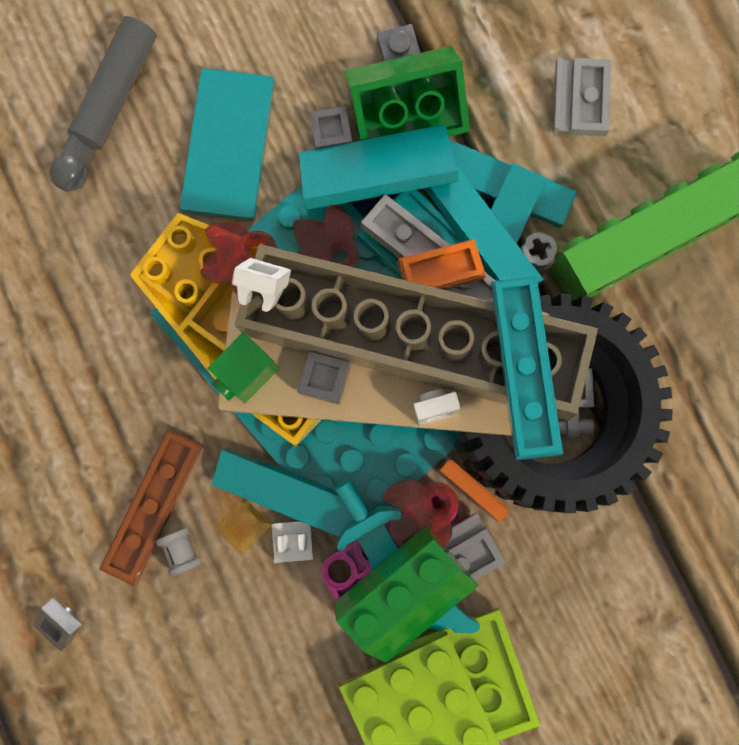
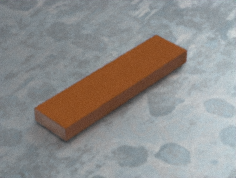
[99,429,204,586]

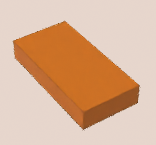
[397,239,486,290]
[437,460,509,522]

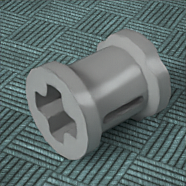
[520,232,557,273]
[155,527,202,577]

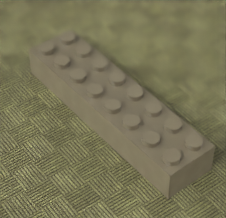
[234,244,598,421]

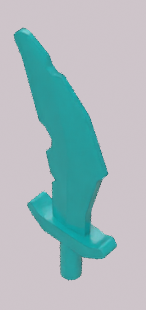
[335,480,480,634]

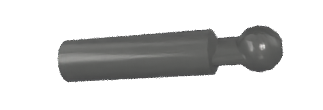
[49,16,157,192]

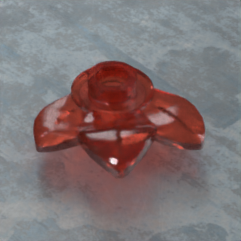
[293,205,359,268]
[200,221,277,297]
[383,479,458,546]

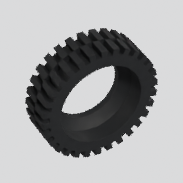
[450,294,673,513]

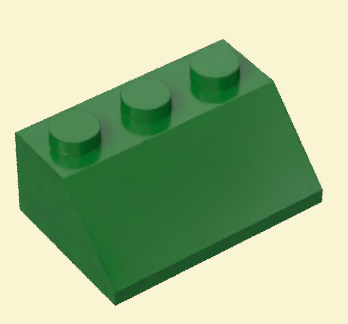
[344,46,470,141]
[334,525,479,663]

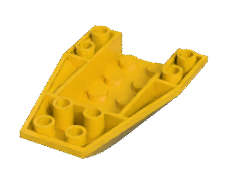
[130,213,321,446]

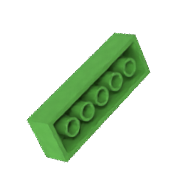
[548,151,739,301]

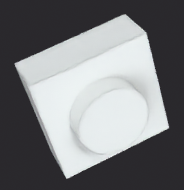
[414,389,461,426]

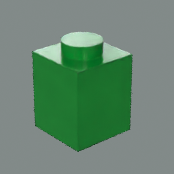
[207,332,280,403]

